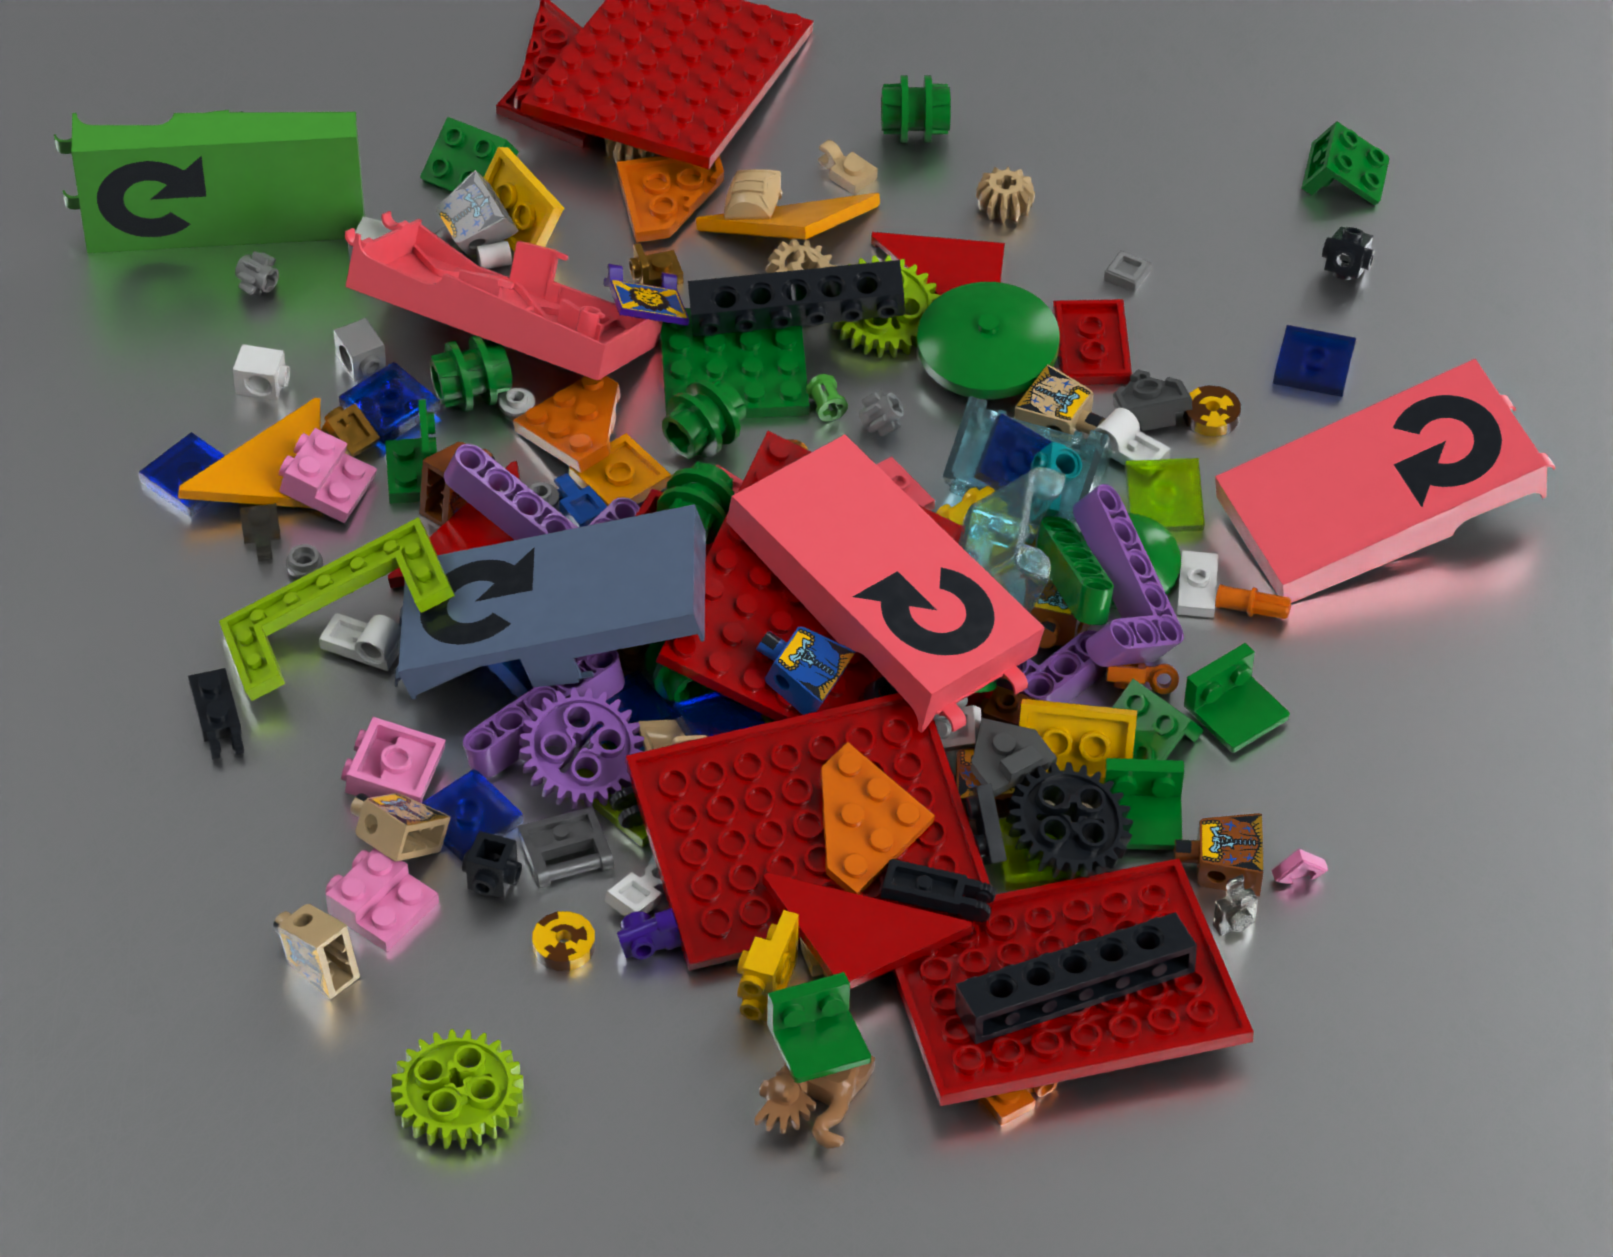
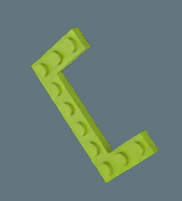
[219,517,455,701]

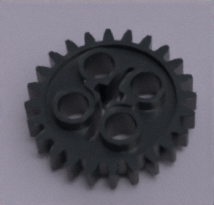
[1006,762,1133,880]

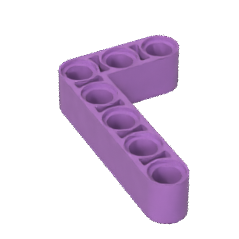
[444,444,640,540]
[1073,484,1184,667]
[997,630,1107,703]
[463,650,625,778]

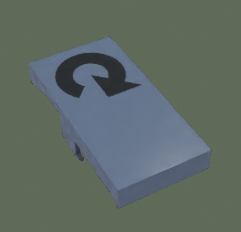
[394,504,706,700]

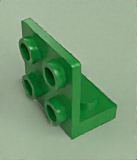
[420,117,519,192]
[1301,121,1390,205]
[385,399,437,504]
[1184,643,1290,753]
[1112,679,1204,760]
[1104,758,1184,850]
[767,972,871,1083]

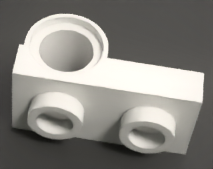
[1090,408,1171,479]
[319,612,401,671]

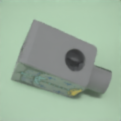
[434,170,519,256]

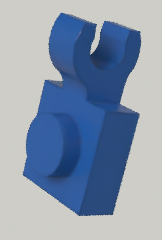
[554,473,607,527]

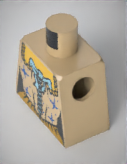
[1013,365,1105,446]
[351,793,451,861]
[273,904,360,1000]

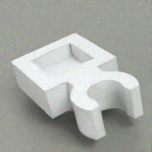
[605,863,665,916]

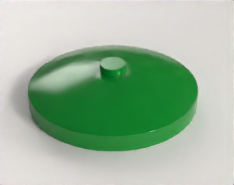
[917,282,1060,399]

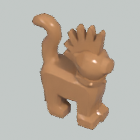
[754,1056,875,1149]

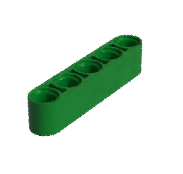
[1035,516,1114,625]

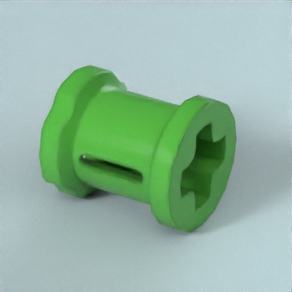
[806,374,848,422]

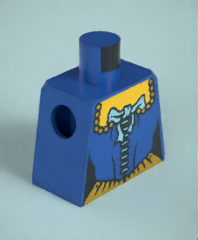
[756,627,855,715]

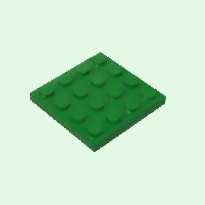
[660,308,810,418]

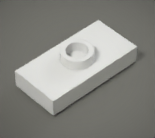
[1177,550,1219,618]

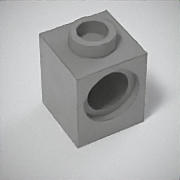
[334,318,387,382]

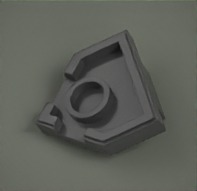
[1113,369,1192,432]
[970,718,1057,797]

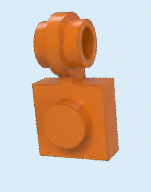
[1107,663,1179,694]
[979,1082,1058,1126]

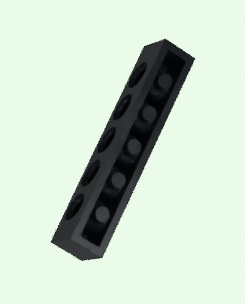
[688,260,905,336]
[955,912,1197,1044]

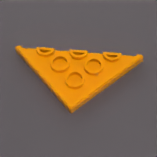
[696,193,880,240]
[178,398,321,509]

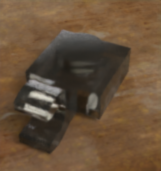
[239,503,281,561]
[1213,875,1258,936]

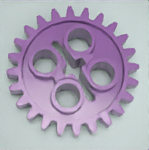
[519,687,644,809]

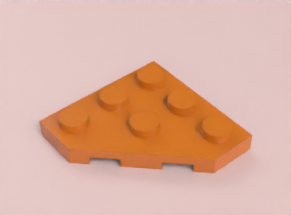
[617,155,724,243]
[513,376,620,473]
[820,742,935,895]

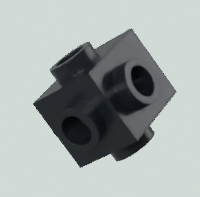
[1322,227,1375,280]
[462,831,522,899]

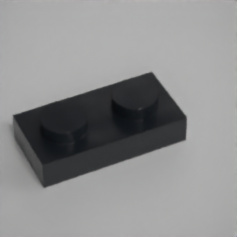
[966,783,1007,865]

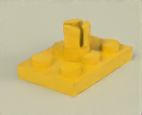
[483,147,564,252]
[1019,699,1137,784]

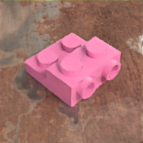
[278,428,377,523]
[341,717,446,803]
[326,848,439,952]

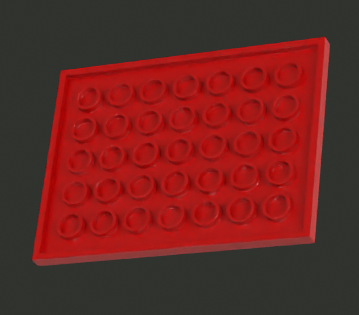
[521,0,814,169]
[655,431,967,721]
[625,693,990,971]
[892,858,1254,1107]

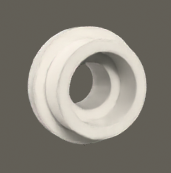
[499,388,535,420]

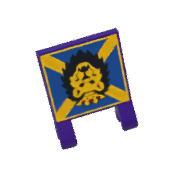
[603,264,689,326]

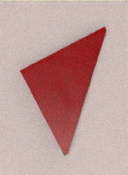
[514,0,582,109]
[871,232,1005,295]
[388,461,521,588]
[762,873,973,989]

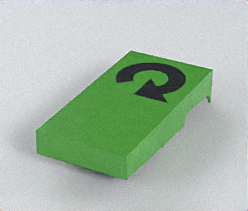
[54,110,365,253]

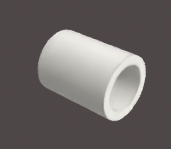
[476,241,512,269]

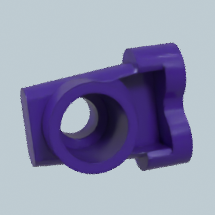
[617,908,681,959]

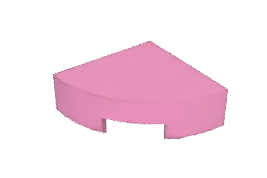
[1271,849,1328,884]

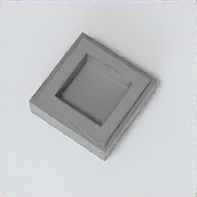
[1104,250,1151,292]

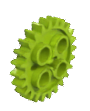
[832,255,941,358]
[391,1029,524,1149]

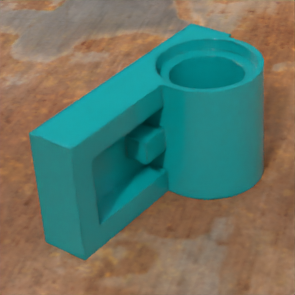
[1028,441,1082,523]

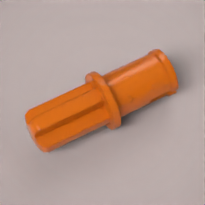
[1215,584,1291,619]

